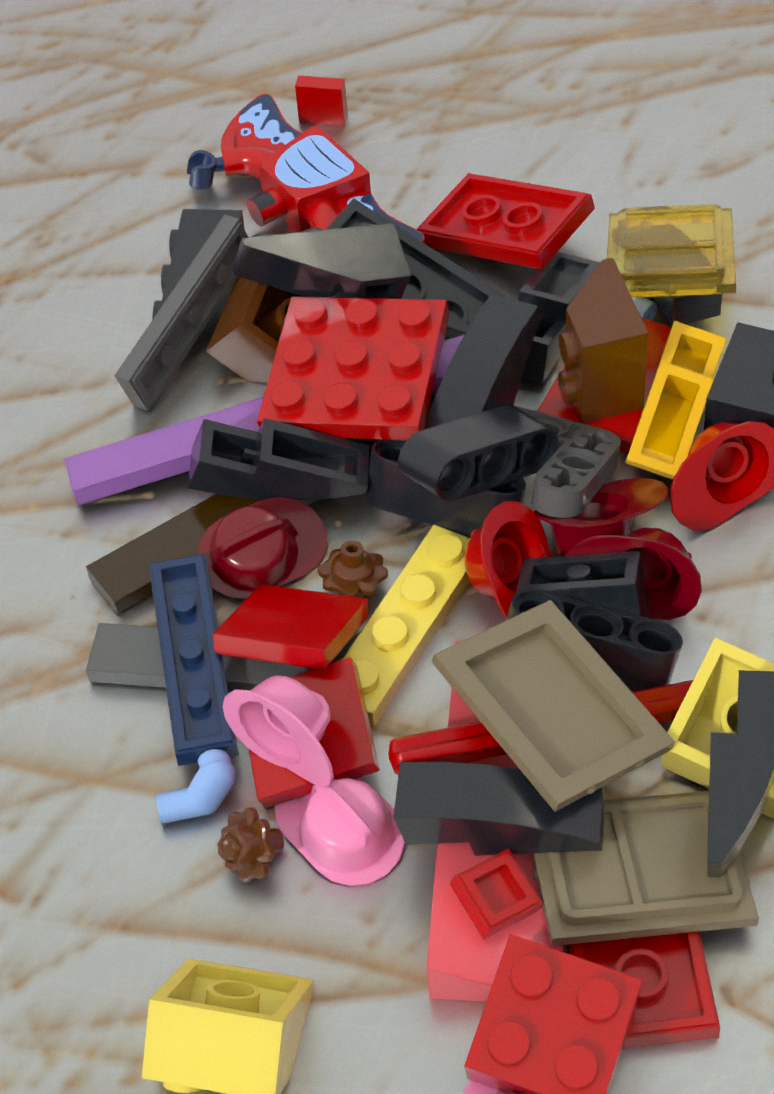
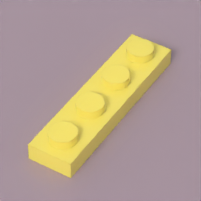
[343,525,470,727]

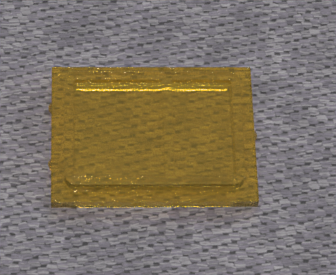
[607,204,736,297]

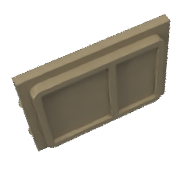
[432,600,675,812]
[531,791,759,946]

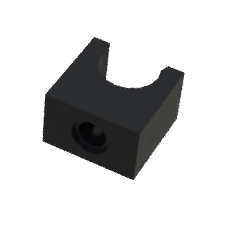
[704,322,774,430]

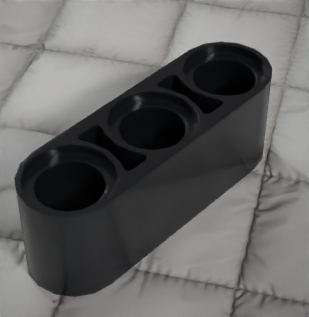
[398,405,558,502]
[366,440,527,537]
[506,589,683,692]

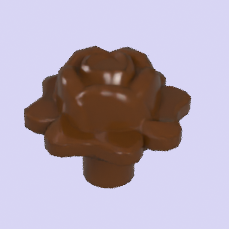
[318,541,388,598]
[217,807,284,883]

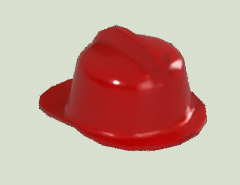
[669,421,774,531]
[465,501,552,619]

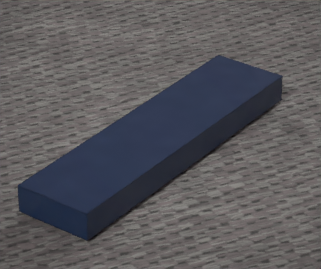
[149,554,239,766]

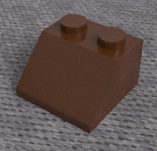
[558,258,648,423]
[206,277,303,383]

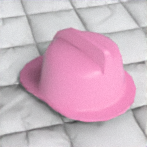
[222,675,334,786]
[275,777,405,887]

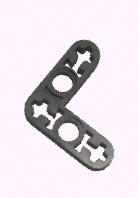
[514,405,621,518]

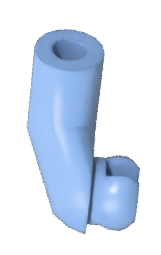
[155,749,236,824]

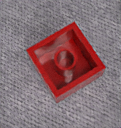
[464,934,643,1094]

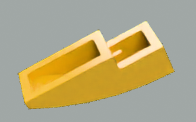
[625,321,726,479]

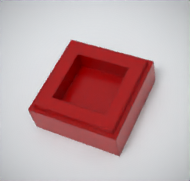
[295,75,348,127]
[450,848,543,940]

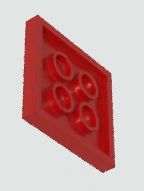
[257,297,450,440]

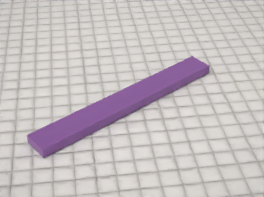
[64,335,464,505]

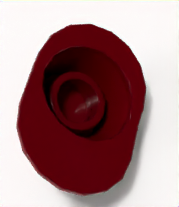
[534,478,669,556]
[197,497,328,599]
[565,527,702,620]

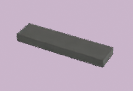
[114,215,248,411]
[86,623,313,693]

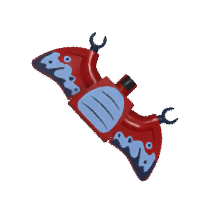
[187,94,425,244]

